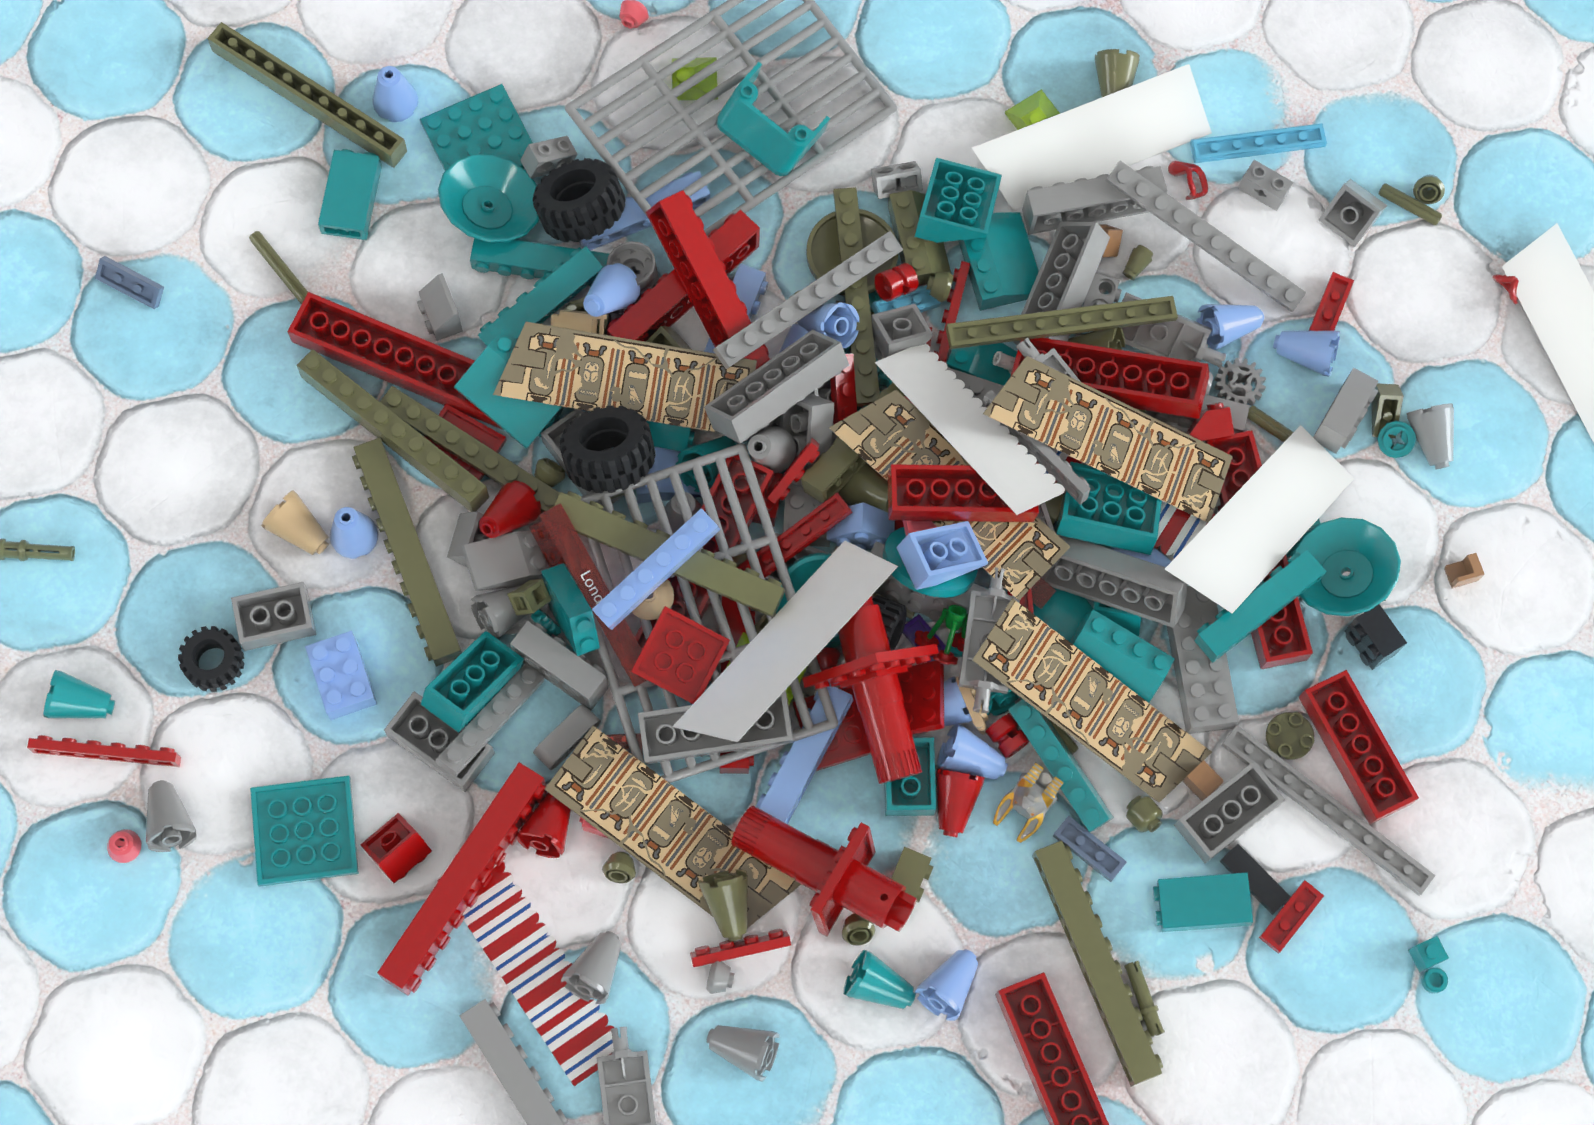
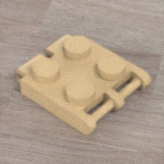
[551,310,607,335]
[956,676,989,735]

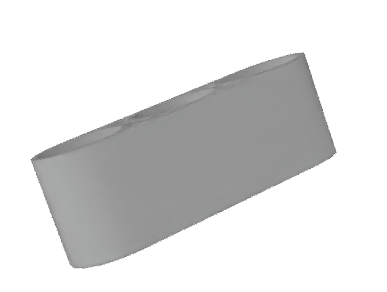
[533,704,601,770]

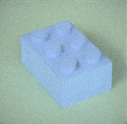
[305,631,377,720]

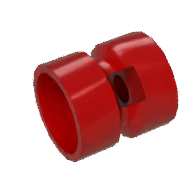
[874,263,918,302]
[985,713,1030,759]

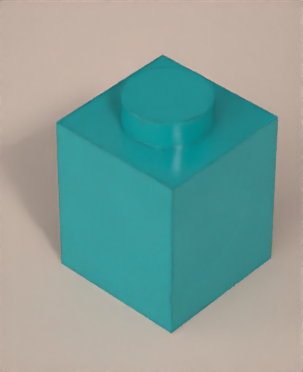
[1408,936,1449,973]

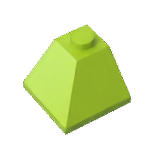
[672,57,718,100]
[1005,89,1060,130]

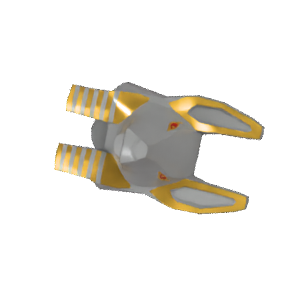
[993,762,1064,843]

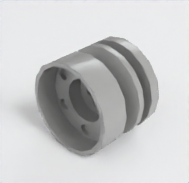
[607,241,659,303]

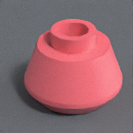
[619,0,649,29]
[107,829,141,863]

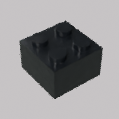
[1345,604,1407,670]

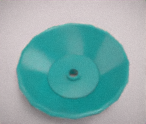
[438,154,539,242]
[1292,517,1401,616]

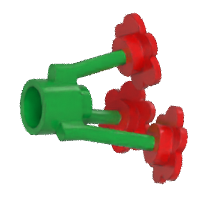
[914,605,968,665]

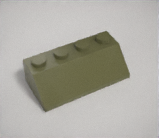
[888,190,951,286]

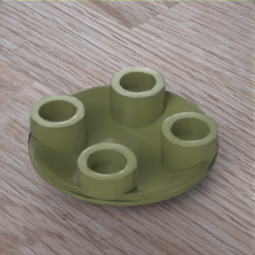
[1266,712,1314,760]

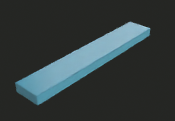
[1190,123,1327,163]

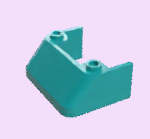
[716,62,831,176]

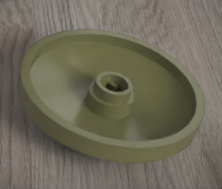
[806,209,898,296]

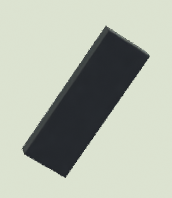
[1220,844,1291,915]

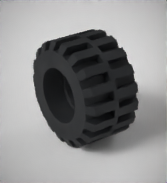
[872,595,907,650]
[178,626,245,692]

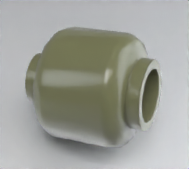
[1126,796,1163,832]

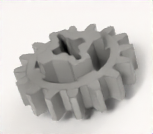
[1214,358,1266,406]

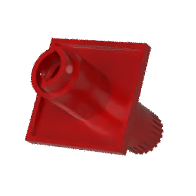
[802,596,939,784]
[731,806,917,937]

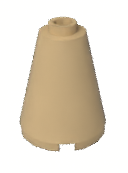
[261,490,329,555]

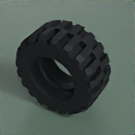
[533,158,626,243]
[560,405,656,493]

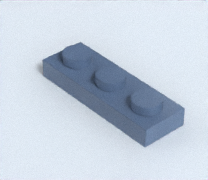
[95,256,164,309]
[1053,816,1127,882]

